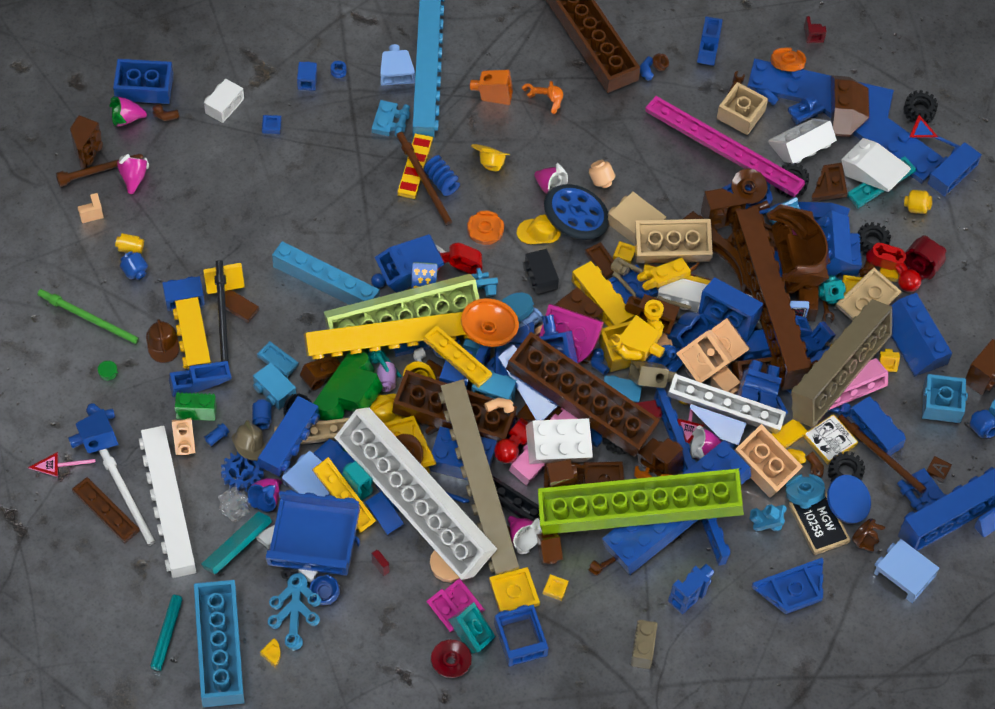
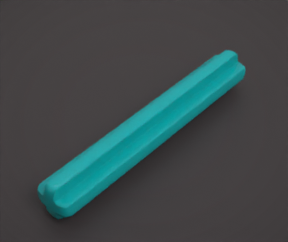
[150,594,183,671]

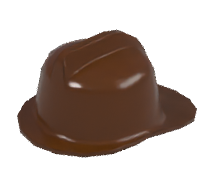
[146,319,179,363]

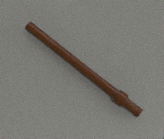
[396,132,452,225]
[837,414,927,494]

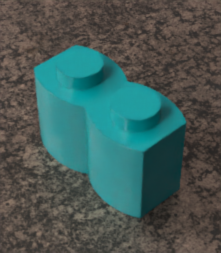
[342,461,373,502]

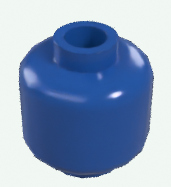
[120,251,148,280]
[970,410,995,438]

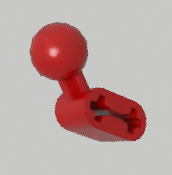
[438,243,482,274]
[866,243,922,293]
[494,417,528,463]

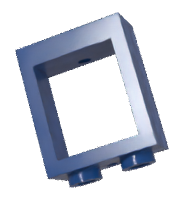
[494,605,549,667]

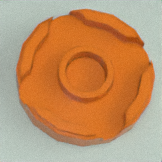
[770,47,806,71]
[467,211,504,245]

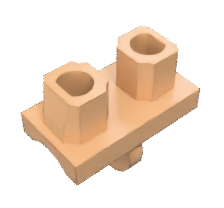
[172,418,195,455]

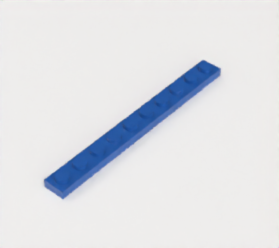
[654,388,730,566]

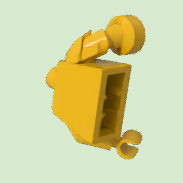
[607,300,665,362]

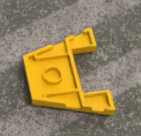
[384,416,436,467]

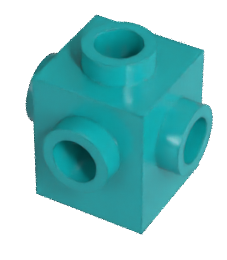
[818,275,846,304]

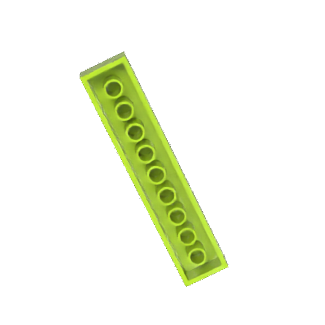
[538,469,744,535]

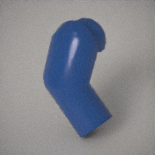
[755,89,779,106]
[86,403,115,419]

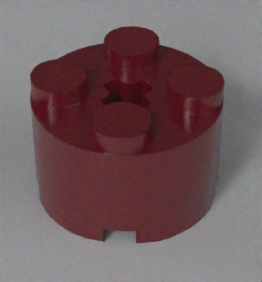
[904,235,946,280]

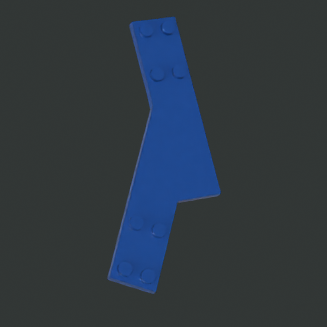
[747,58,943,184]

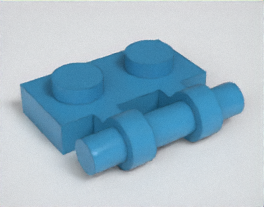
[372,100,410,137]

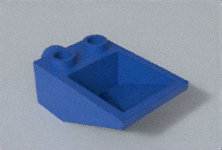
[371,234,445,293]

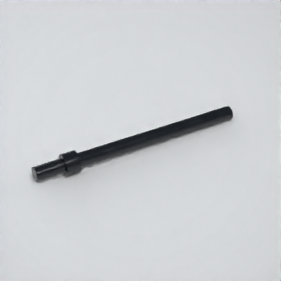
[214,260,229,365]

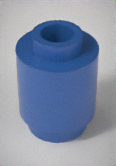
[252,399,272,430]

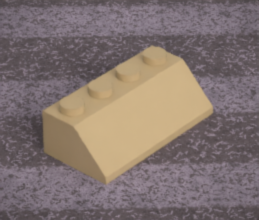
[635,219,713,263]

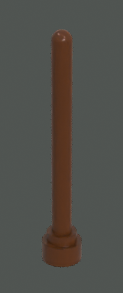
[56,154,143,187]

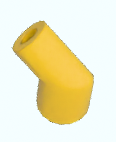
[787,448,806,464]

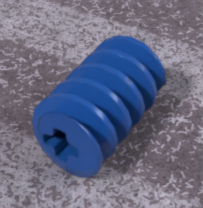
[424,155,460,196]

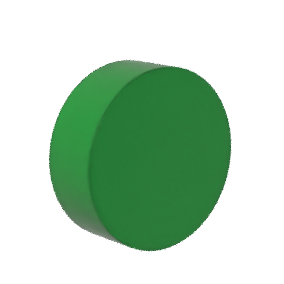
[98,361,118,381]

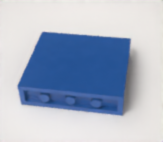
[266,490,360,576]

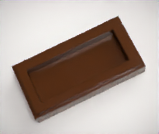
[585,242,614,280]
[217,290,259,323]

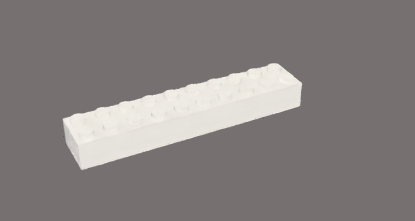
[334,408,497,580]

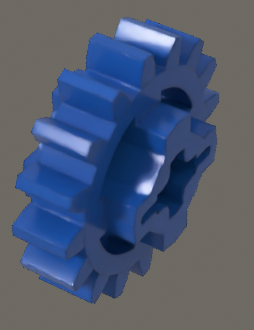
[221,451,264,492]

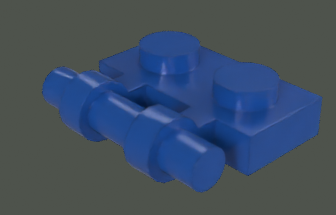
[897,468,944,511]

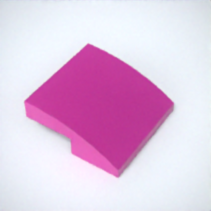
[426,578,485,632]

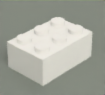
[526,418,593,464]

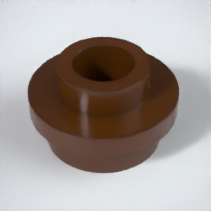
[653,53,669,71]

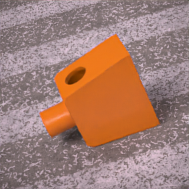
[470,70,513,105]

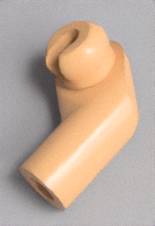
[484,398,514,413]

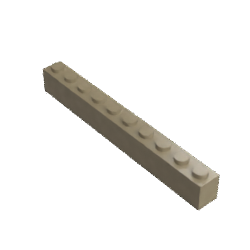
[438,379,519,575]

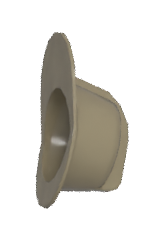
[231,420,265,461]

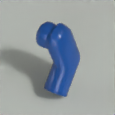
[640,56,654,81]
[591,348,610,376]

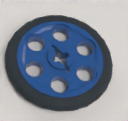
[544,184,609,240]

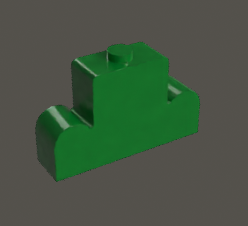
[313,351,383,421]

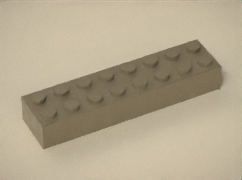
[791,299,892,427]

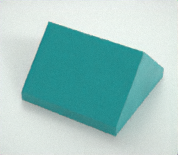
[448,602,496,654]

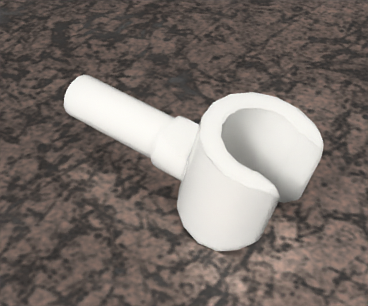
[413,347,426,362]

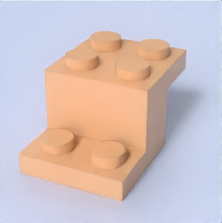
[677,318,750,383]

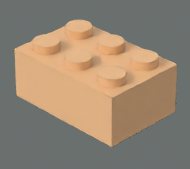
[734,424,803,498]

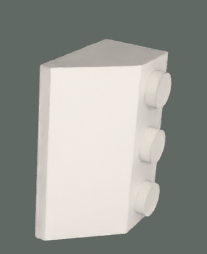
[768,118,837,164]

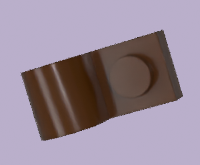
[300,356,341,391]

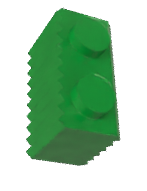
[175,392,217,421]

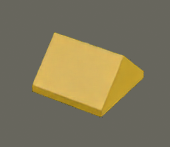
[203,263,245,294]

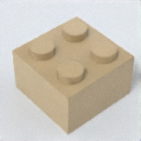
[717,82,768,135]

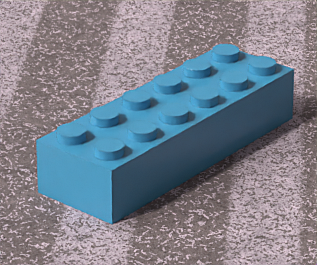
[194,580,245,708]

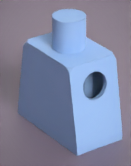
[380,44,415,86]

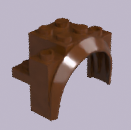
[767,204,830,293]

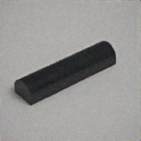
[492,475,540,521]

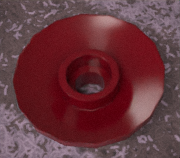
[431,639,472,678]

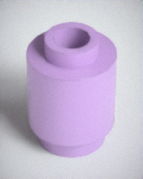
[377,362,396,392]

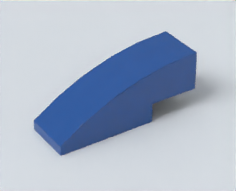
[697,16,723,66]
[169,361,232,397]

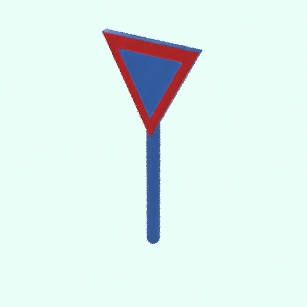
[910,115,960,147]

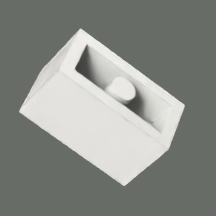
[204,79,244,123]

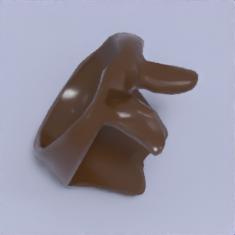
[852,518,885,552]

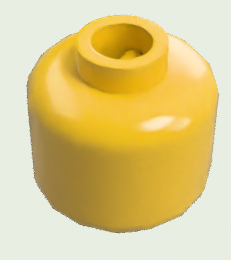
[904,190,932,214]

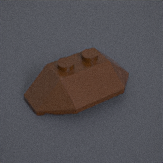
[831,75,869,137]

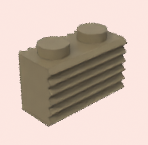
[630,620,658,669]

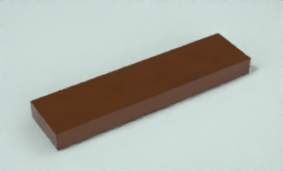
[72,477,140,544]

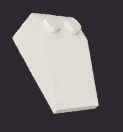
[841,138,911,192]

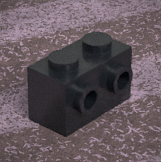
[523,248,559,294]

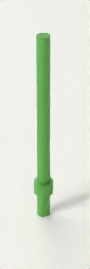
[37,289,139,344]

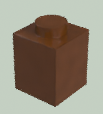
[536,533,563,564]

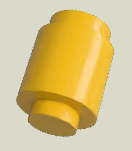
[115,233,144,254]

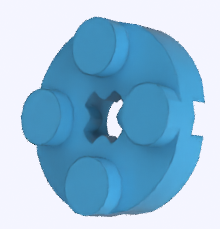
[786,474,826,509]

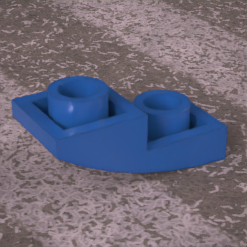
[365,491,404,535]

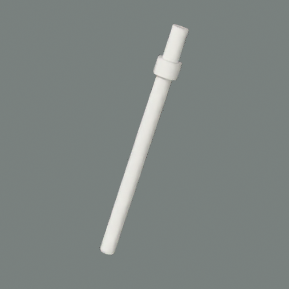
[99,449,155,546]

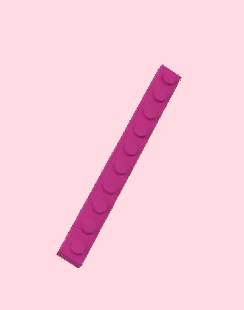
[645,96,805,197]

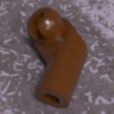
[426,359,443,380]

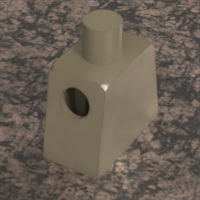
[628,360,677,388]

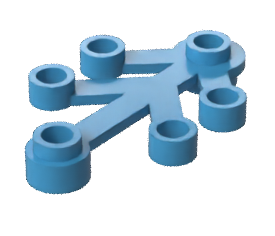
[268,573,321,651]

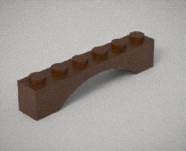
[683,211,752,296]

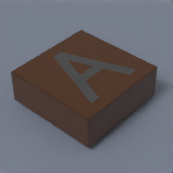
[927,456,952,482]

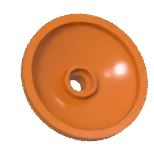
[461,298,519,347]

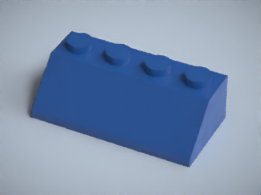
[891,293,952,377]

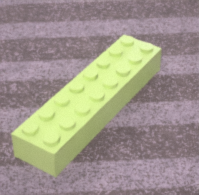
[324,274,479,330]

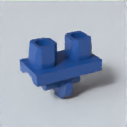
[788,96,825,125]

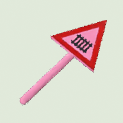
[677,409,704,443]
[28,452,95,477]

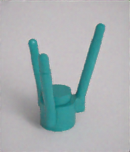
[365,348,402,378]

